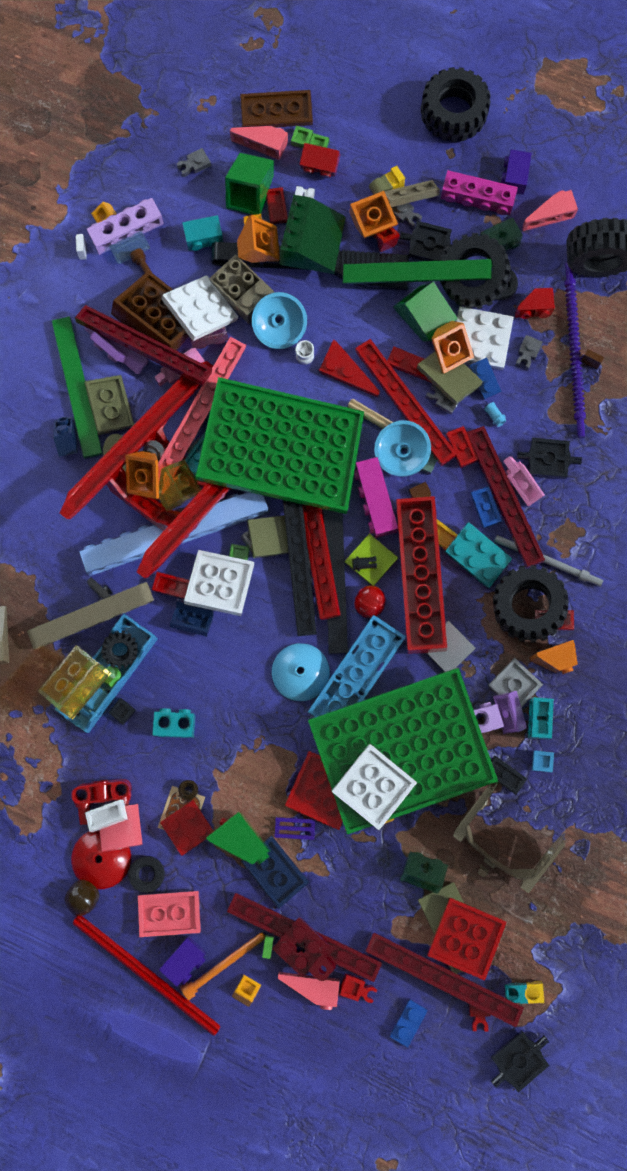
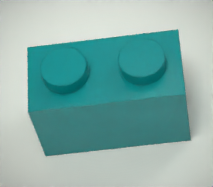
[182,215,223,251]

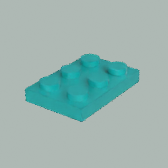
[444,522,512,588]

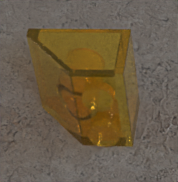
[159,460,202,512]

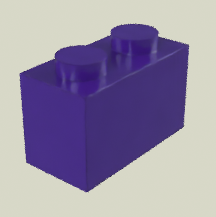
[501,149,532,194]
[159,936,206,987]

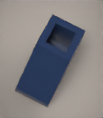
[53,417,78,457]

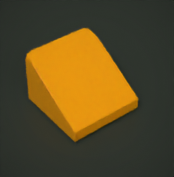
[91,202,117,223]
[232,975,261,1007]

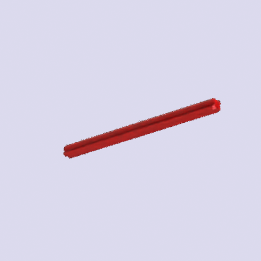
[73,916,220,1036]

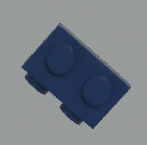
[170,598,214,637]

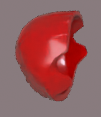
[354,585,386,618]

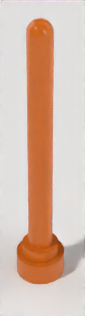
[180,933,265,1000]

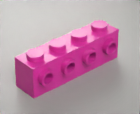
[441,170,518,215]
[354,457,398,538]

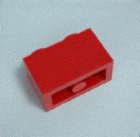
[300,143,340,178]

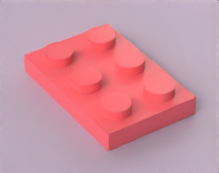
[138,891,201,937]

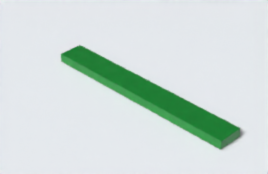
[343,259,492,284]
[52,316,103,459]

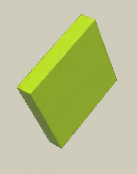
[345,533,398,586]

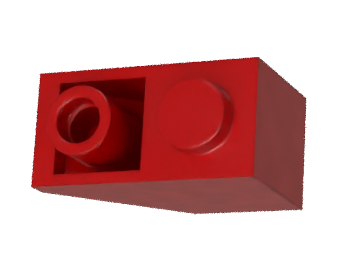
[515,288,555,319]

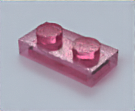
[190,327,229,349]

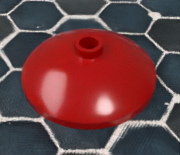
[71,830,132,889]

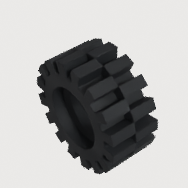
[102,630,138,669]

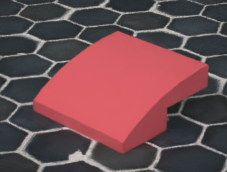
[100,804,142,852]

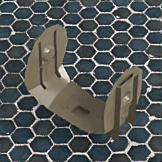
[453,783,565,893]

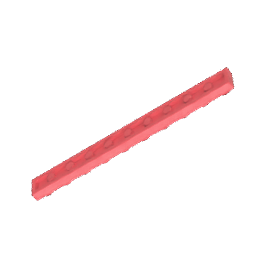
[158,337,247,500]

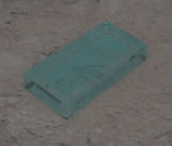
[109,231,150,264]

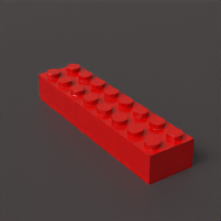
[396,496,447,654]

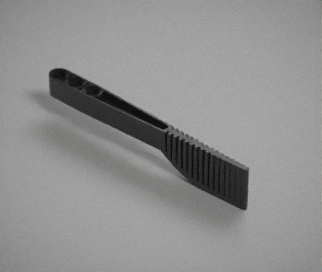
[211,242,409,290]

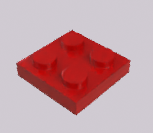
[160,800,214,856]

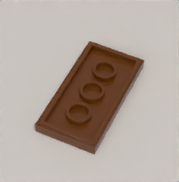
[240,90,313,127]

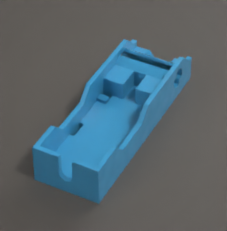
[54,614,158,733]
[308,615,406,717]

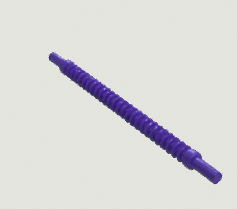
[564,262,586,438]

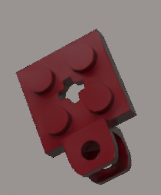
[272,917,336,981]

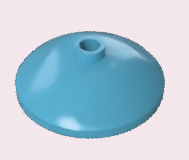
[252,292,307,349]
[374,420,431,477]
[272,643,330,701]

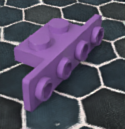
[84,327,149,374]

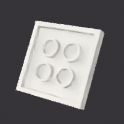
[161,275,238,341]
[456,306,514,370]
[184,550,254,616]
[332,744,417,830]

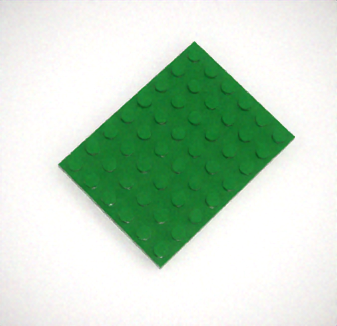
[195,377,364,514]
[308,668,498,835]

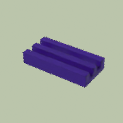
[275,817,315,840]

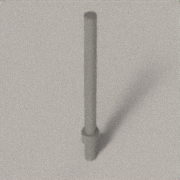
[494,535,603,587]

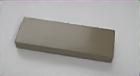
[384,180,440,207]

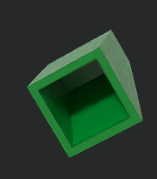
[225,153,274,215]
[393,282,458,342]
[206,812,271,864]

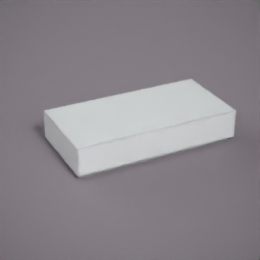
[85,800,128,832]

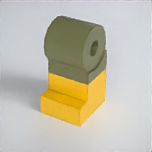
[369,166,405,195]

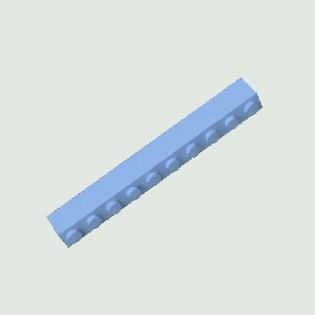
[79,491,269,576]

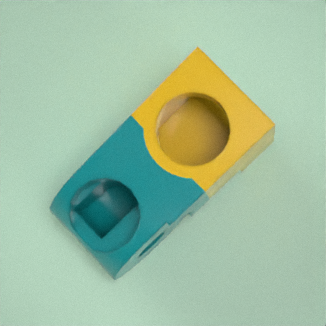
[505,981,544,1004]

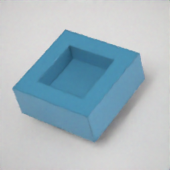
[532,750,554,773]

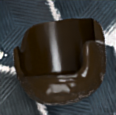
[64,880,100,916]

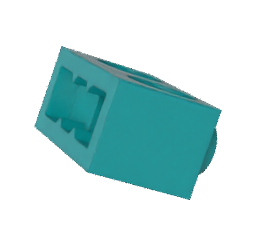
[528,697,554,740]
[153,708,195,738]

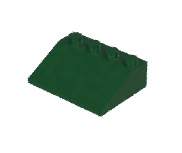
[280,195,346,274]

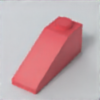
[230,126,288,160]
[522,190,578,231]
[278,972,340,1010]

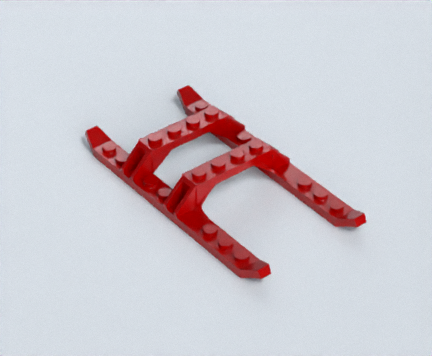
[59,361,232,578]

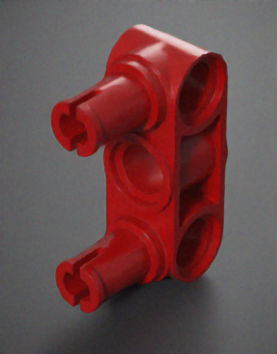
[71,779,132,825]

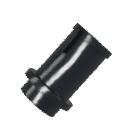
[352,556,377,572]

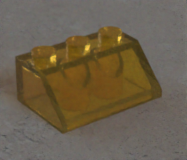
[38,645,111,720]

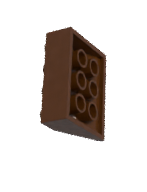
[111,271,189,351]

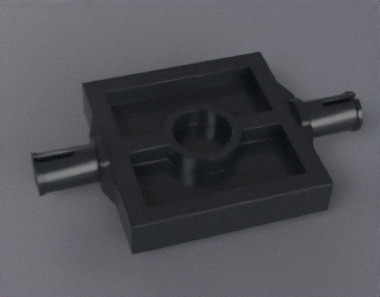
[399,221,453,261]
[517,437,582,479]
[491,1030,550,1093]

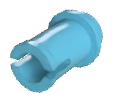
[484,402,506,427]

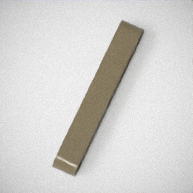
[27,582,154,649]

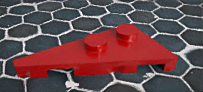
[319,340,380,398]

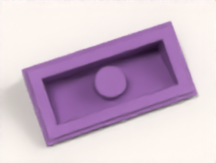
[493,691,527,734]

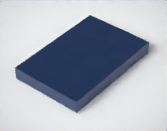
[241,835,310,909]

